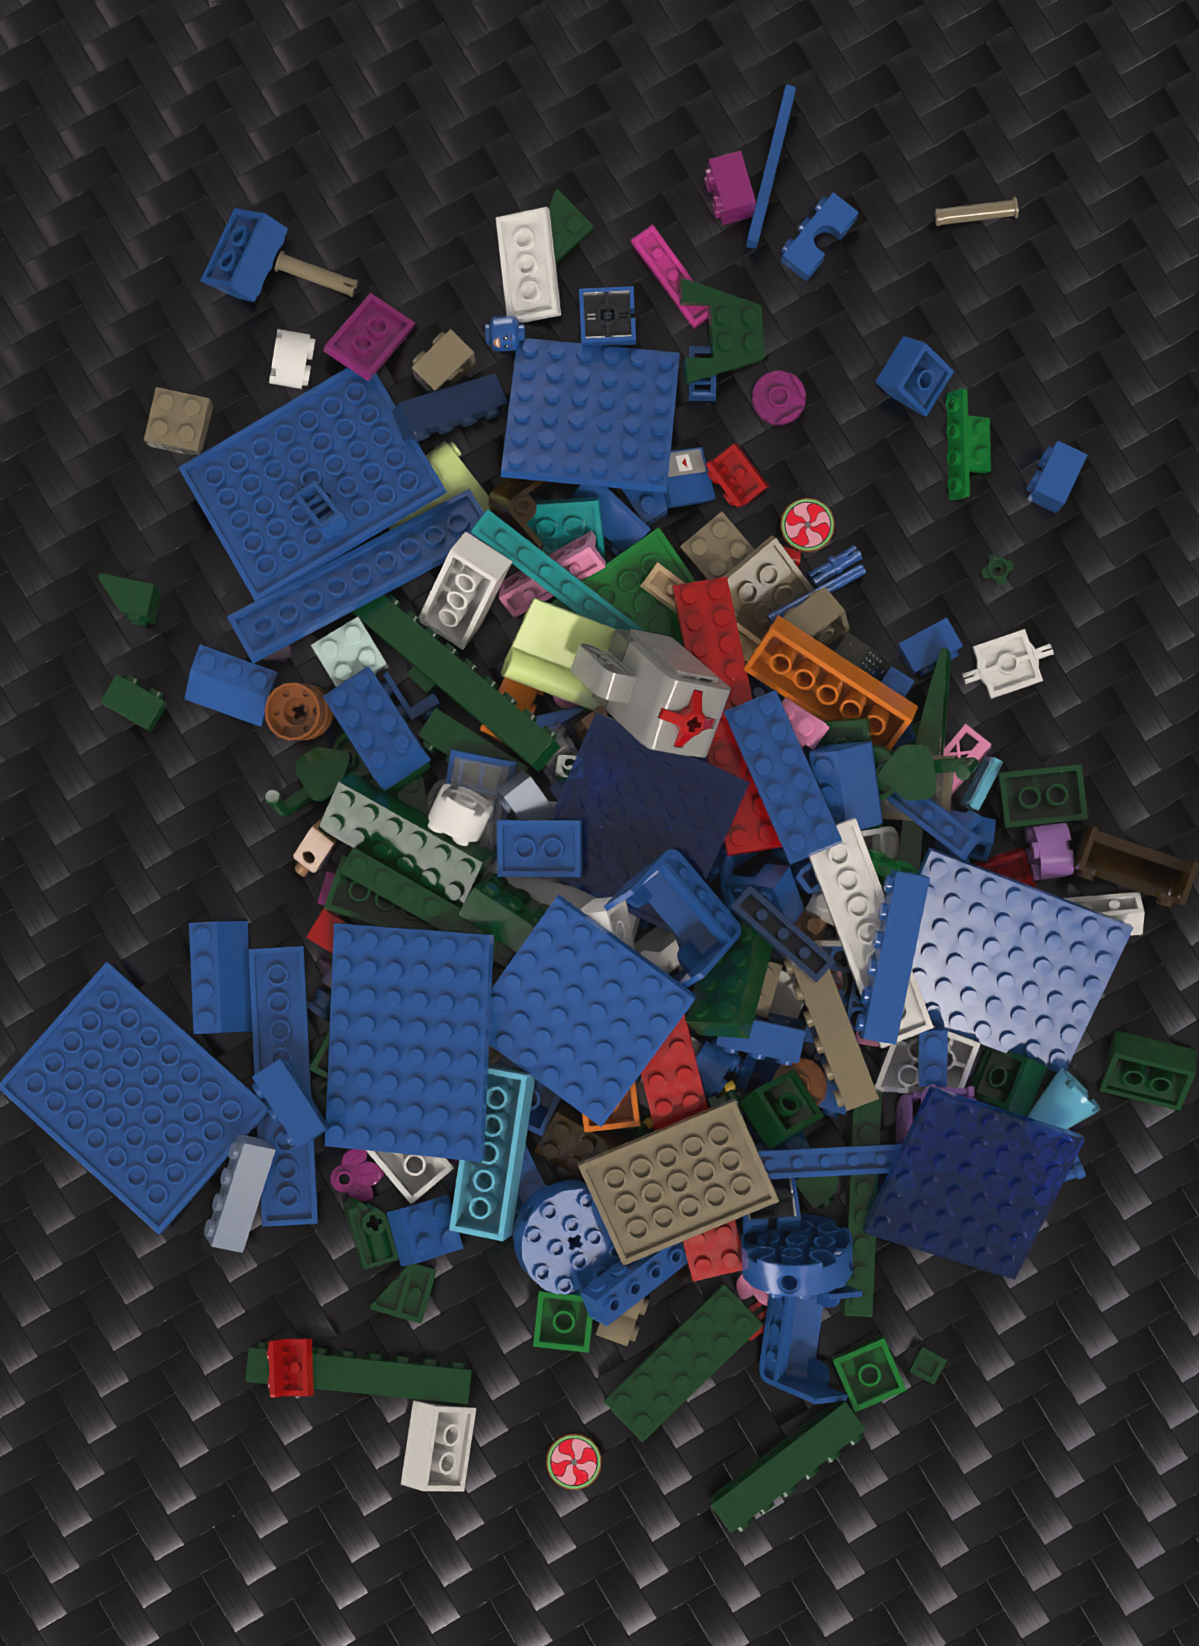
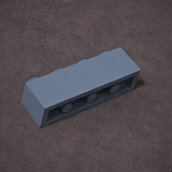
[496,770,591,880]
[204,1134,275,1253]

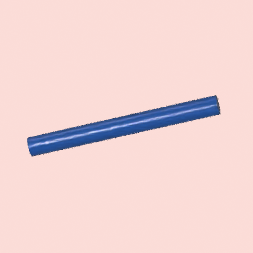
[767,564,866,625]

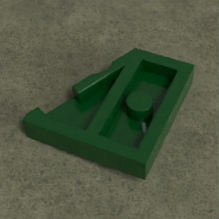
[549,189,594,264]
[370,1263,437,1324]

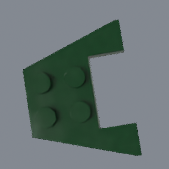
[679,279,765,385]

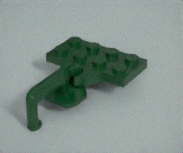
[815,717,979,829]
[264,731,431,817]

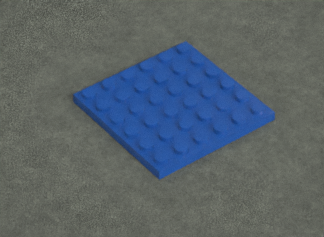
[501,338,680,493]
[489,895,697,1127]

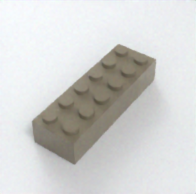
[783,940,879,1111]

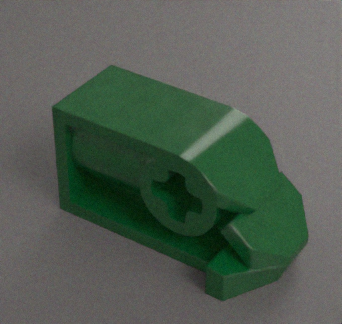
[343,1197,399,1270]

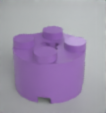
[1024,822,1074,881]

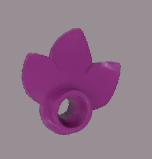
[330,1149,385,1202]

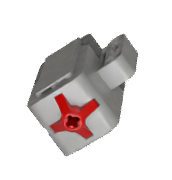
[570,628,731,758]

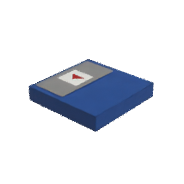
[663,447,716,508]

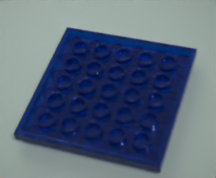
[549,712,751,934]
[863,1086,1085,1280]

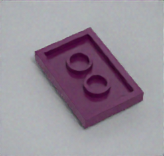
[324,293,415,381]

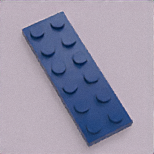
[724,690,842,865]

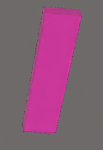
[631,225,708,329]

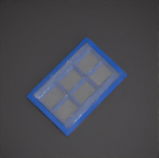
[446,749,517,859]

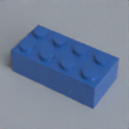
[323,666,431,791]

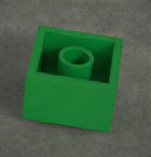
[533,1286,593,1353]
[831,1335,906,1412]

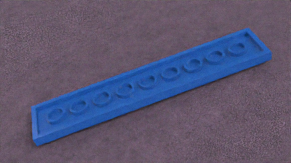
[227,489,484,663]
[248,946,319,1227]

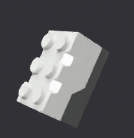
[634,921,684,975]

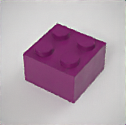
[704,151,756,226]

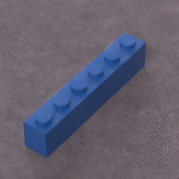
[856,869,930,1045]

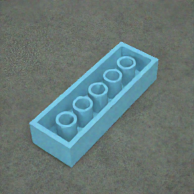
[449,1062,535,1241]

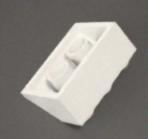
[366,1150,454,1204]
[401,1400,476,1491]

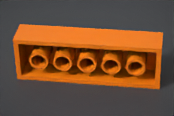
[743,615,918,750]

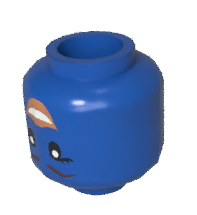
[485,315,525,352]

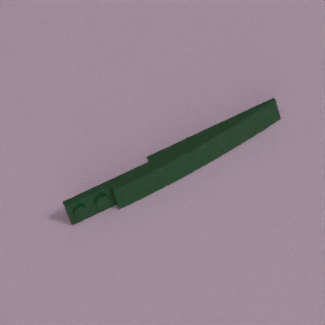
[899,648,951,870]

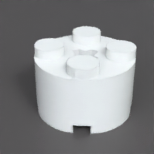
[269,329,315,389]
[428,784,493,846]

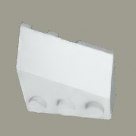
[874,1026,981,1093]

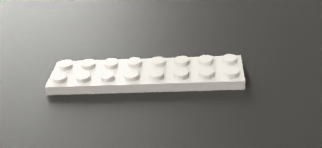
[809,818,934,1048]

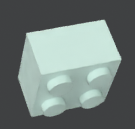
[311,617,389,687]

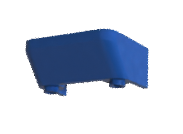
[604,849,741,988]
[759,1285,863,1404]

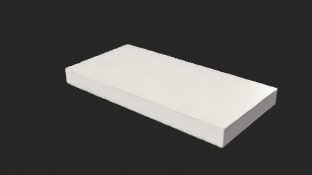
[496,207,561,323]

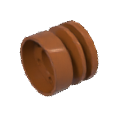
[264,683,334,740]

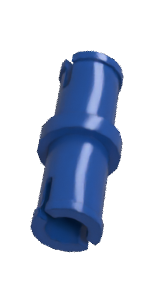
[807,545,862,588]

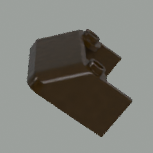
[488,478,622,550]
[1074,826,1199,908]

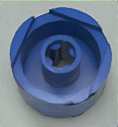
[696,1036,741,1099]

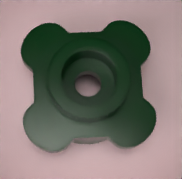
[982,554,1014,586]

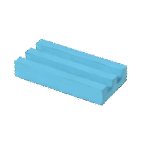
[960,756,1003,811]

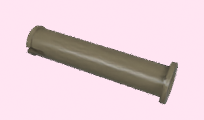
[935,196,1018,226]
[275,251,358,297]

